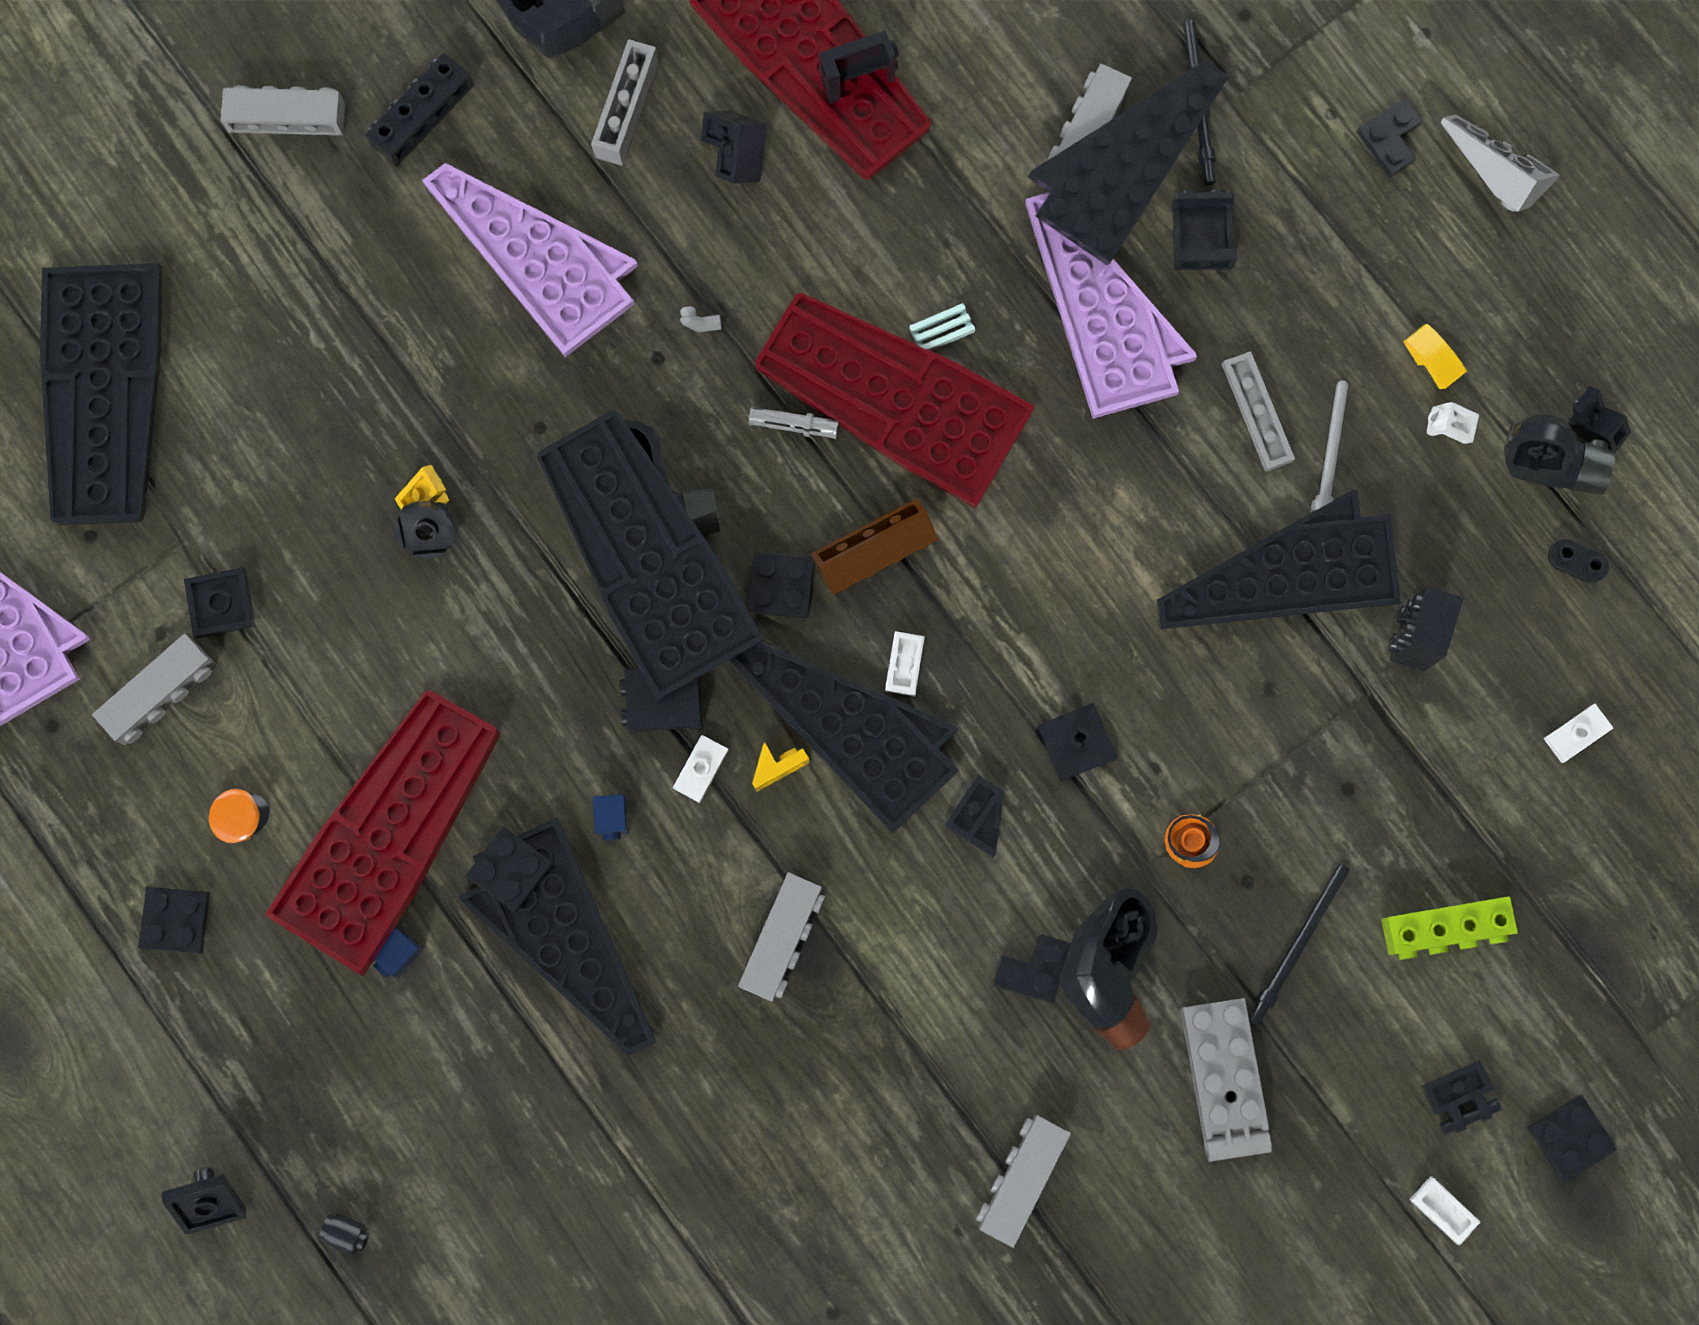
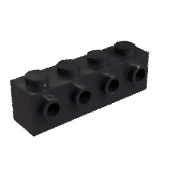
[365,52,474,167]

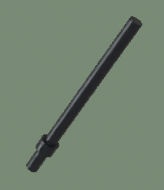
[1183,20,1216,186]
[1248,864,1350,1028]

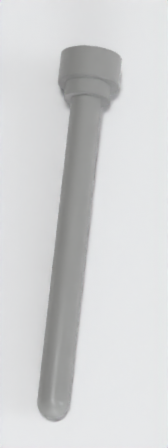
[1310,380,1348,513]

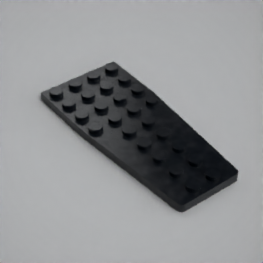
[40,263,162,525]
[537,410,764,700]

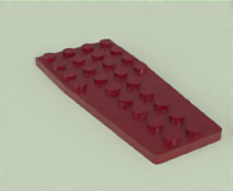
[689,0,931,180]
[755,293,1035,509]
[265,691,500,977]

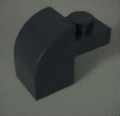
[1568,386,1631,453]

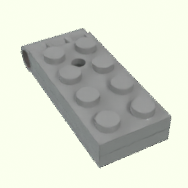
[1180,998,1271,1162]

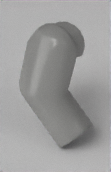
[680,306,722,332]

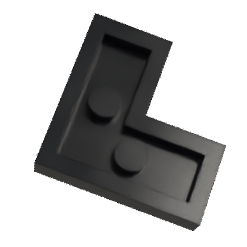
[1356,98,1423,178]

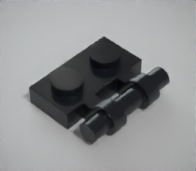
[1421,1061,1502,1135]

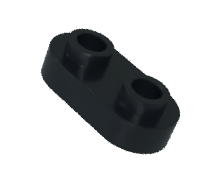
[1548,539,1609,583]

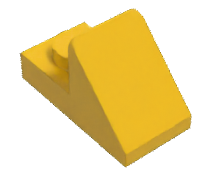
[395,465,449,509]
[752,742,810,792]

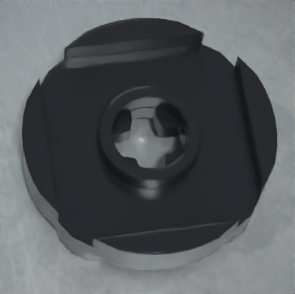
[395,501,456,559]

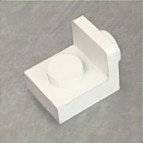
[1427,402,1479,444]

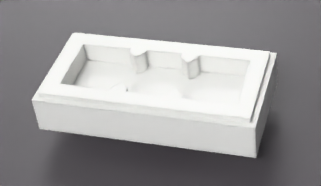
[885,631,925,696]
[1543,704,1613,763]
[673,735,729,803]
[1410,1177,1480,1245]

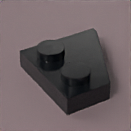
[944,774,1004,858]

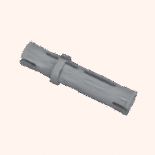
[749,406,839,439]

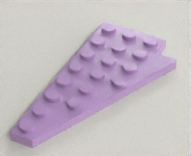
[422,163,638,357]
[1025,192,1197,419]
[0,572,91,726]

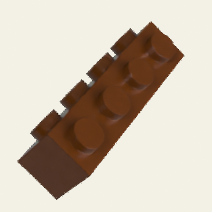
[811,499,938,595]

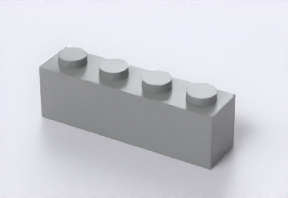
[591,39,659,166]
[1048,63,1132,160]
[220,85,345,135]
[92,633,217,745]
[738,872,825,1002]
[976,1115,1071,1248]

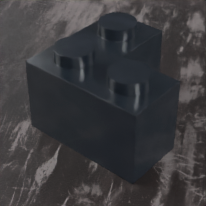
[992,934,1071,1004]

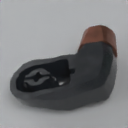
[1060,888,1158,1050]

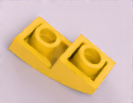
[1403,324,1467,389]

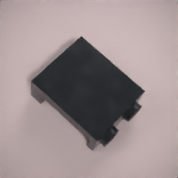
[819,30,899,103]
[1172,189,1237,270]
[620,669,703,734]

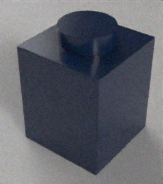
[593,794,629,841]
[373,928,423,978]

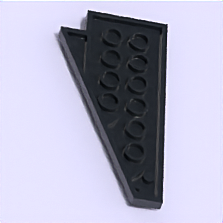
[1028,60,1229,266]
[1156,489,1401,630]
[729,642,959,834]
[458,818,657,1056]

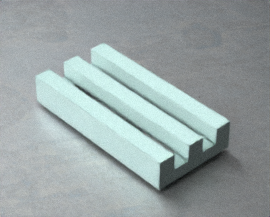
[909,303,975,351]

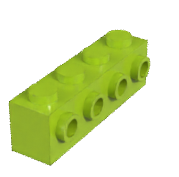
[1381,896,1518,960]

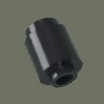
[319,1214,369,1255]

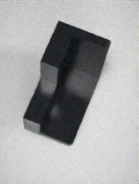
[701,111,767,184]

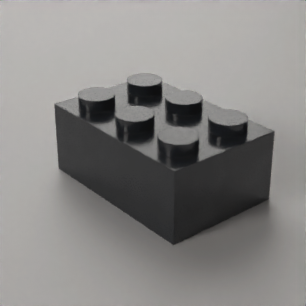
[1388,586,1464,672]

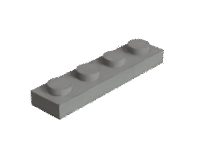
[1222,351,1295,472]

